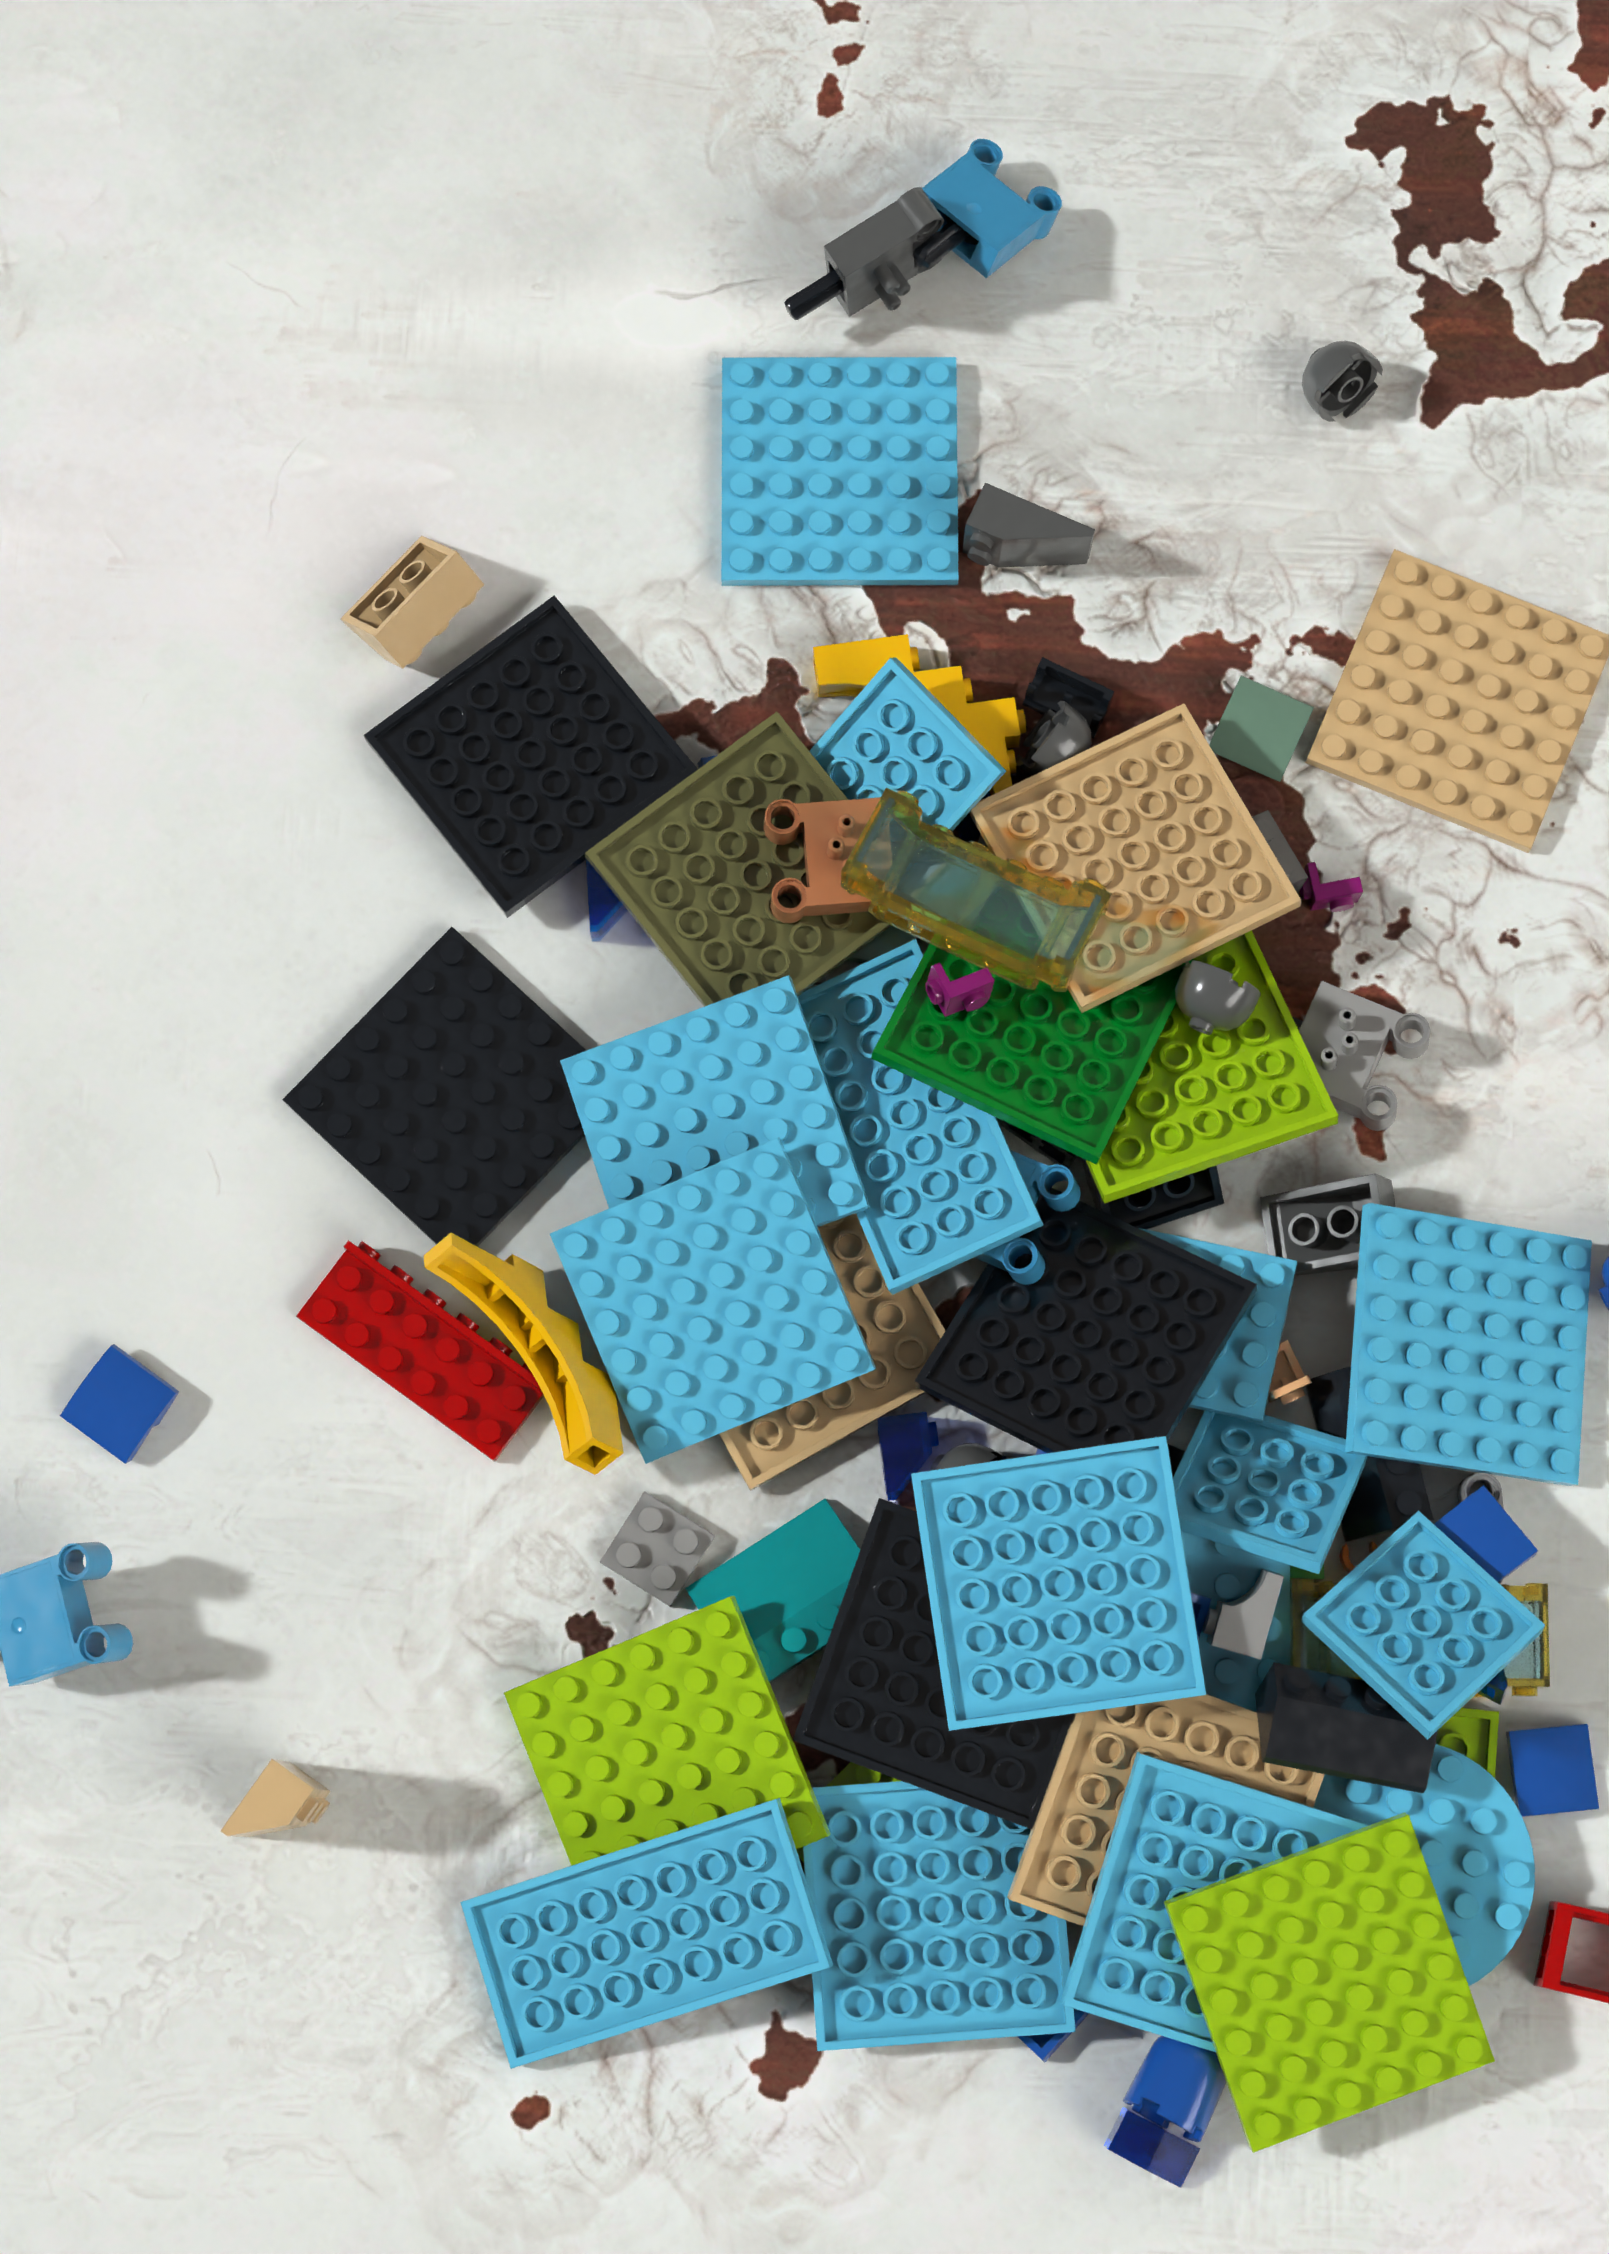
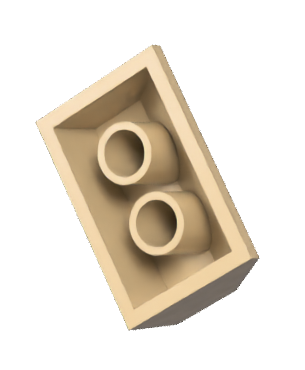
[341,536,484,669]
[221,1759,330,1837]

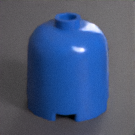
[1123,2036,1226,2142]

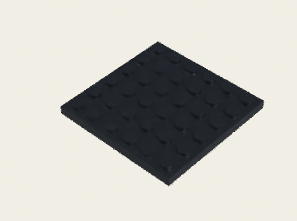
[363,595,698,918]
[282,927,587,1247]
[915,1187,1257,1453]
[793,1498,1074,1830]

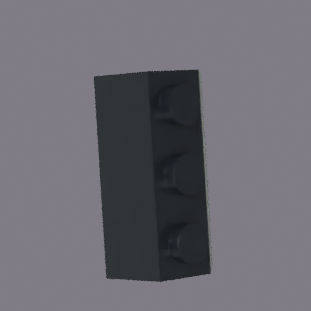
[1081,1158,1224,1230]

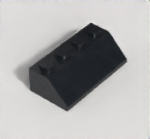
[1306,1366,1434,1542]
[1255,1662,1438,1793]

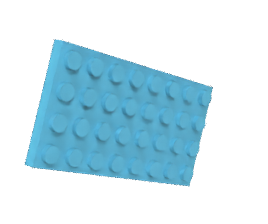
[798,939,1044,1295]
[460,1798,833,2069]

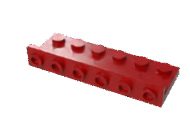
[296,1240,544,1462]

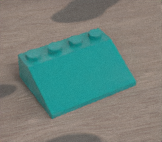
[685,1499,860,1683]

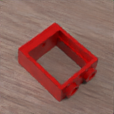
[1533,1901,1609,2004]

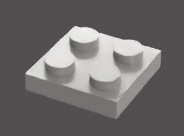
[600,1491,715,1607]

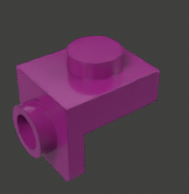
[1299,862,1363,912]
[925,963,995,1017]

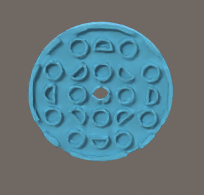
[1313,1744,1535,1986]

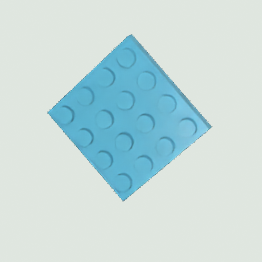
[810,657,1006,873]
[1139,1228,1298,1423]
[1173,1411,1367,1574]
[1301,1510,1545,1740]

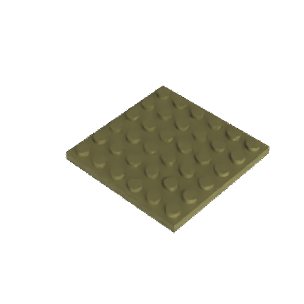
[585,711,912,1007]

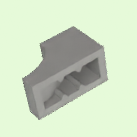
[1203,1569,1284,1659]

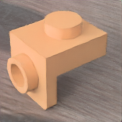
[1268,1340,1312,1405]

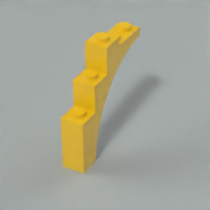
[813,634,1026,796]
[424,1233,624,1475]

